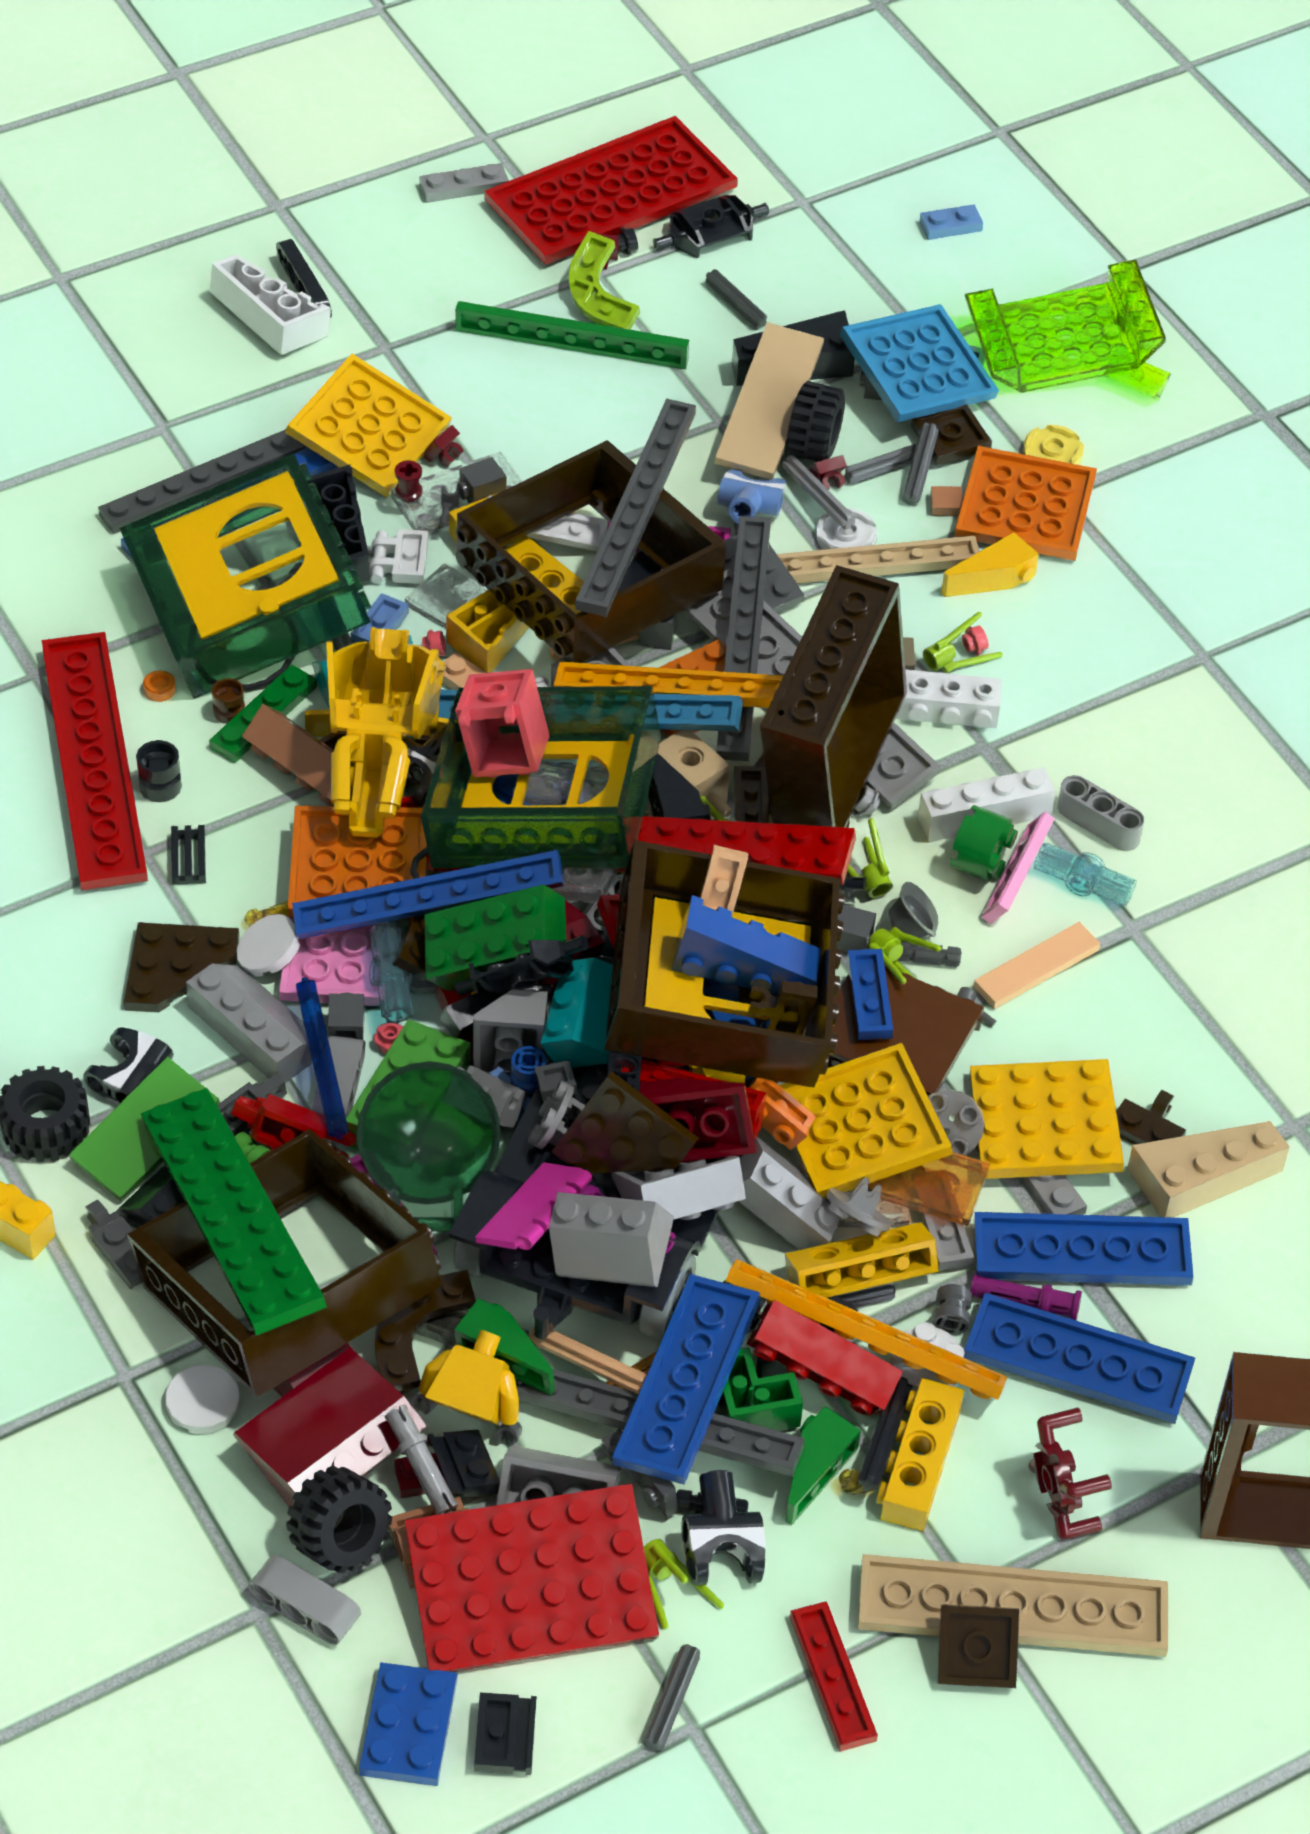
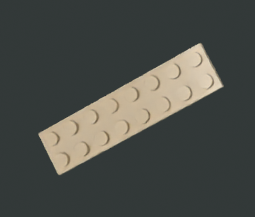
[858,1554,1168,1657]

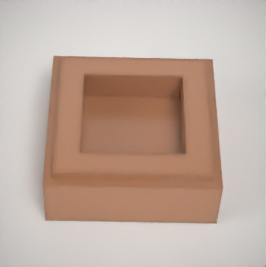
[930,486,963,516]

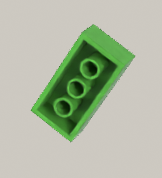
[345,1019,471,1170]

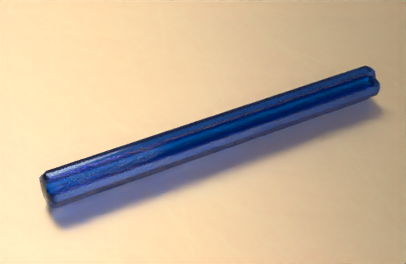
[296,977,349,1140]

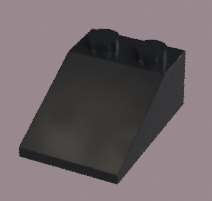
[647,749,711,820]

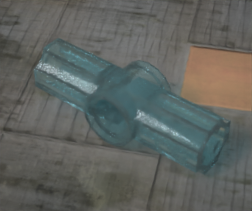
[1033,843,1137,907]
[369,922,413,1024]

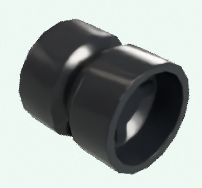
[136,740,182,802]

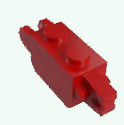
[231,1094,357,1158]

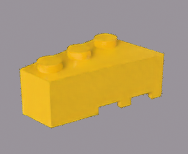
[446,590,529,673]

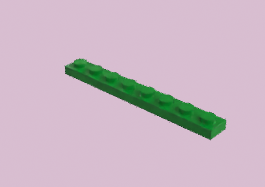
[455,301,690,370]

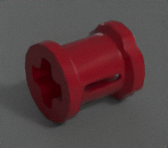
[394,460,423,502]

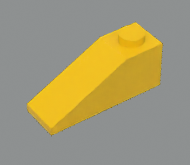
[941,533,1039,597]

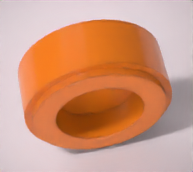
[143,670,176,702]

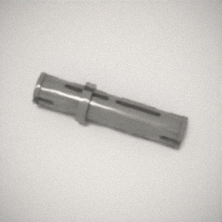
[384,1405,459,1515]

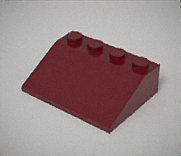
[233,1347,427,1507]

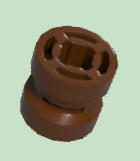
[211,678,245,724]

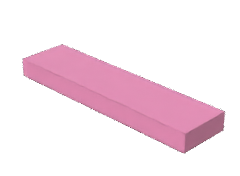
[982,812,1055,924]

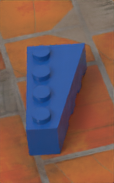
[672,895,821,995]

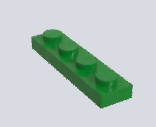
[209,665,317,763]

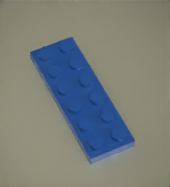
[973,1212,1194,1286]
[612,1274,760,1485]
[964,1293,1196,1424]

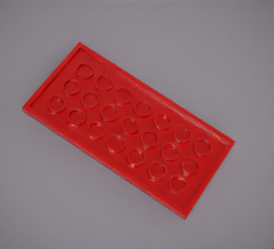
[484,115,738,265]

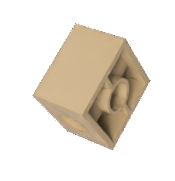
[652,730,732,818]

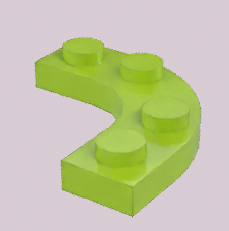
[569,231,641,330]

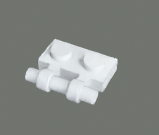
[369,529,429,584]

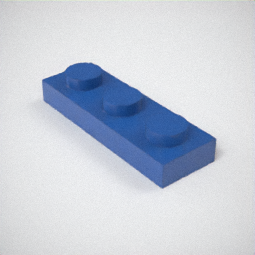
[847,949,893,1040]

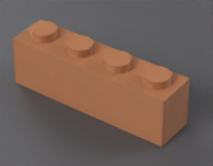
[242,704,353,806]

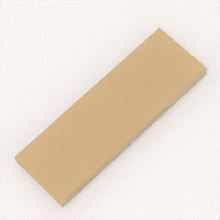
[714,322,824,480]

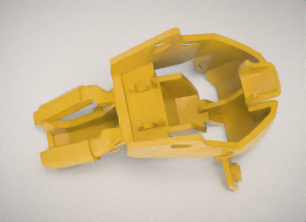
[304,627,465,838]

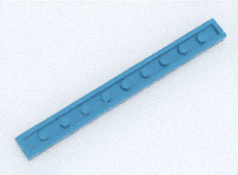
[439,689,743,731]

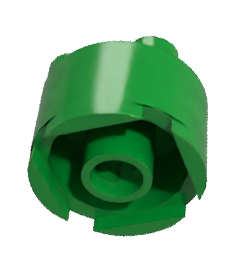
[950,805,1018,881]

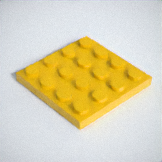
[285,353,452,498]
[779,1043,953,1198]
[970,1059,1124,1179]

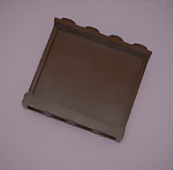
[827,966,984,1097]

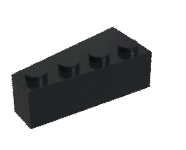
[732,310,855,386]
[294,464,370,589]

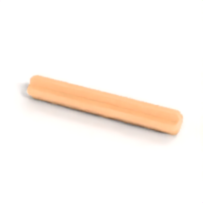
[529,1327,647,1395]

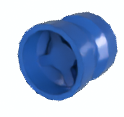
[511,1046,546,1095]

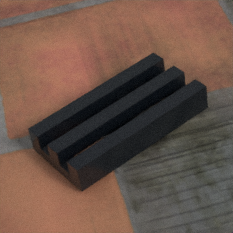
[171,825,206,884]

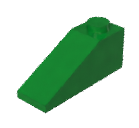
[454,1298,555,1396]
[786,1406,861,1526]

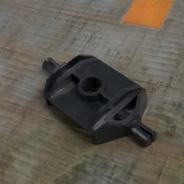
[653,195,769,258]
[455,935,589,998]

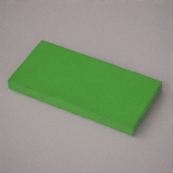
[69,1057,220,1203]

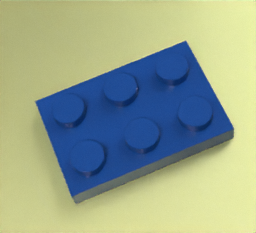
[359,1662,458,1786]

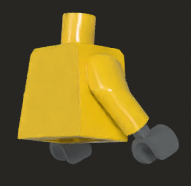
[410,1330,522,1444]

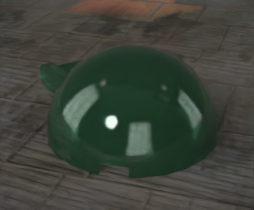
[357,1061,501,1232]

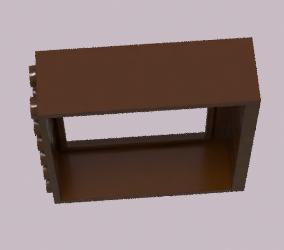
[1200,1352,1310,1549]

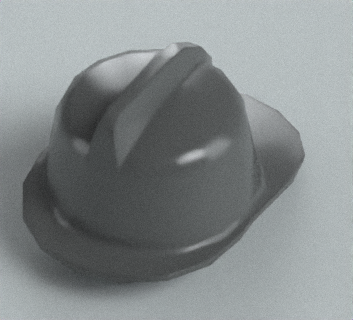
[887,882,938,939]

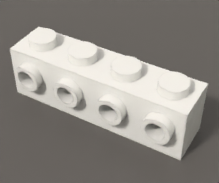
[896,669,1002,728]
[918,767,1056,843]

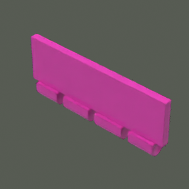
[475,1162,592,1250]

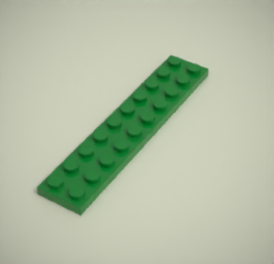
[141,1088,327,1336]

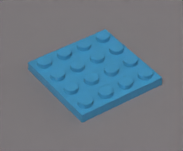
[839,304,999,423]

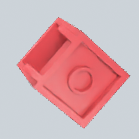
[455,669,550,778]

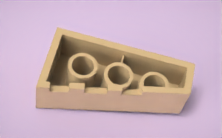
[1127,1121,1290,1218]

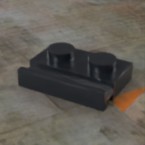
[425,1429,500,1497]
[474,1692,537,1775]

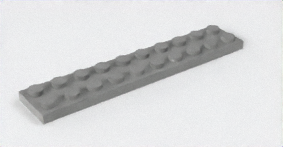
[682,568,941,810]

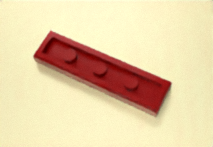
[790,1601,878,1752]

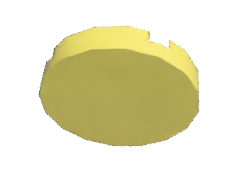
[1023,425,1084,465]

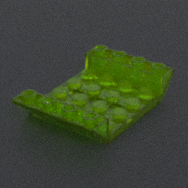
[964,259,1166,393]

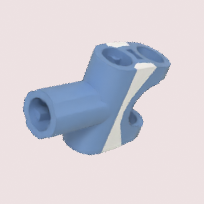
[717,469,786,524]

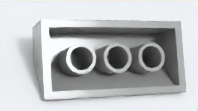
[186,963,327,1082]

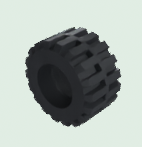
[787,381,845,462]
[0,1066,90,1162]
[286,1466,392,1573]

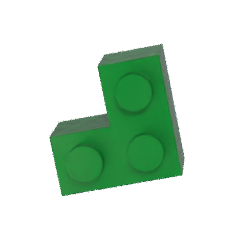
[718,1348,803,1431]

